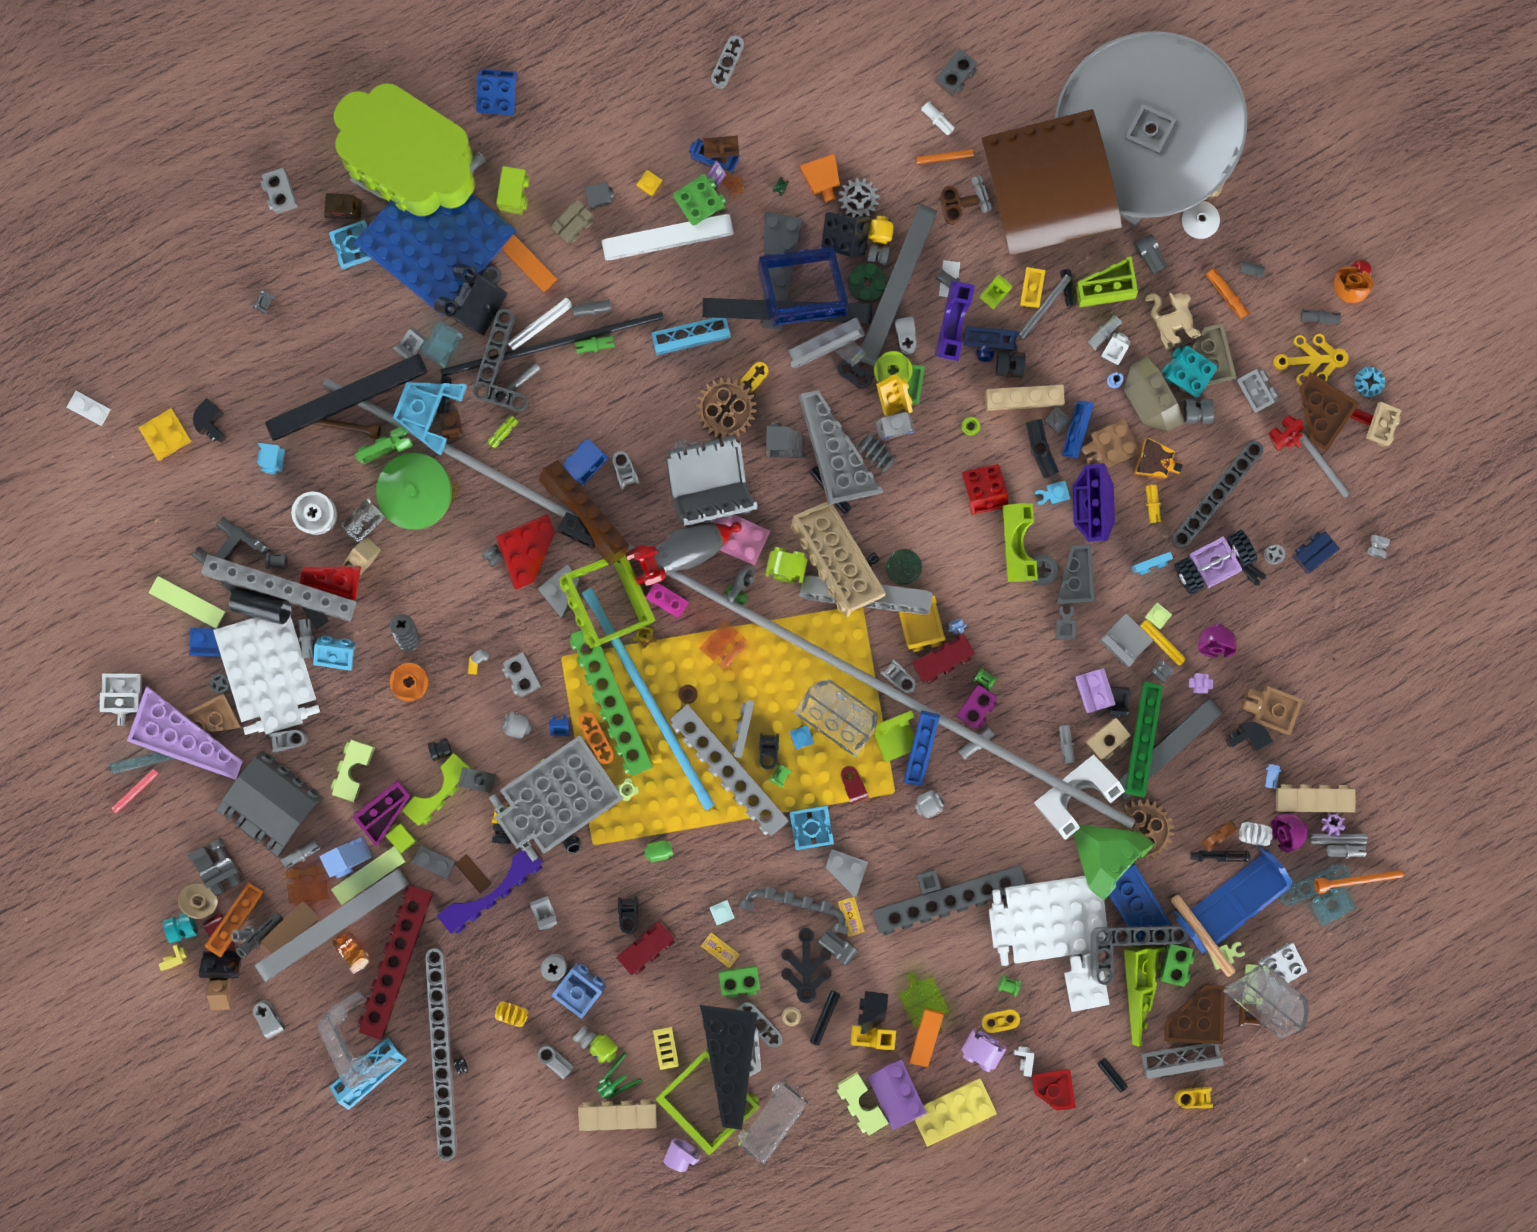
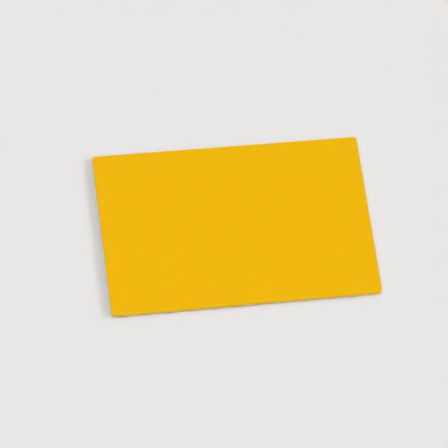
[561,607,895,845]

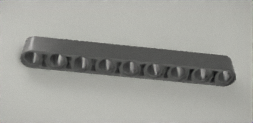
[857,204,937,367]

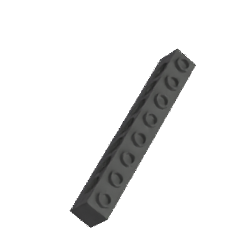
[872,865,1026,935]

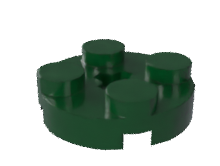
[848,263,886,302]

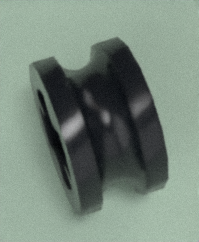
[453,1056,469,1076]

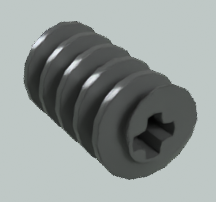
[855,432,897,474]
[390,614,420,652]

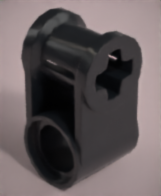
[759,733,779,770]
[618,896,638,934]

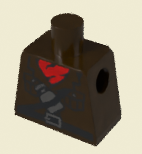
[324,193,362,220]

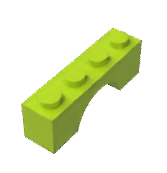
[1003,503,1038,582]
[402,753,472,826]

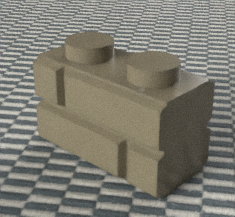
[550,199,594,245]

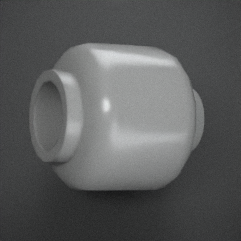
[502,711,532,739]
[915,790,945,818]

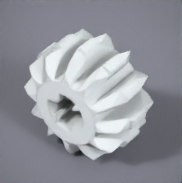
[1239,822,1273,846]

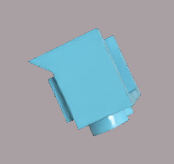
[257,443,285,475]

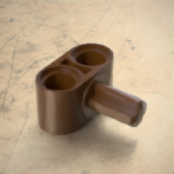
[940,186,979,225]

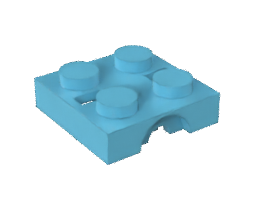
[329,220,372,270]
[790,806,834,850]

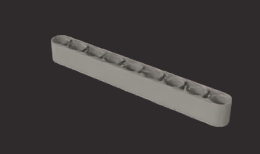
[254,868,410,982]

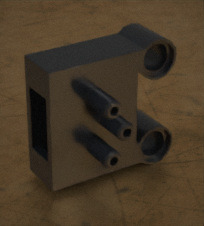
[434,263,508,336]

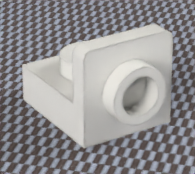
[1102,332,1131,365]
[1013,1046,1034,1077]

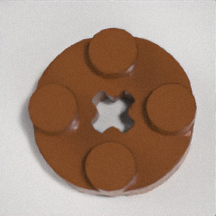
[1201,820,1239,852]

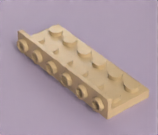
[791,501,886,618]

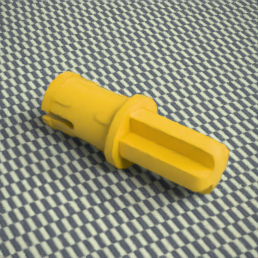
[1146,485,1162,523]

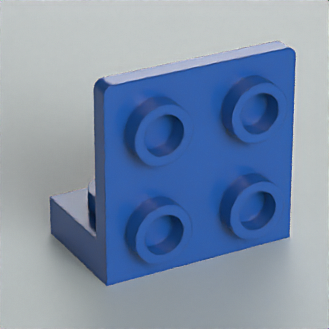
[476,69,518,115]

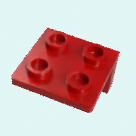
[962,464,1009,515]

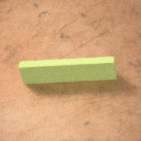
[149,576,226,629]
[331,847,406,905]

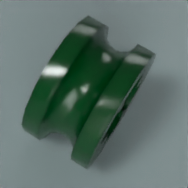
[773,177,789,196]

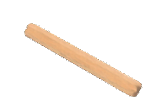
[1171,894,1235,977]

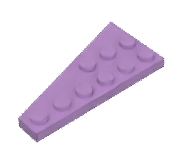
[127,686,244,780]

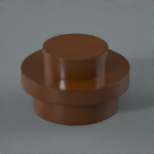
[678,685,698,704]

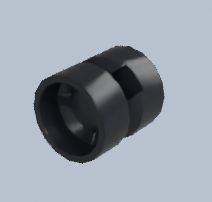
[996,351,1025,378]

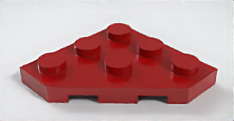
[496,514,555,590]

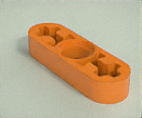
[579,712,614,764]

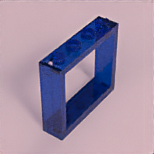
[757,247,849,326]

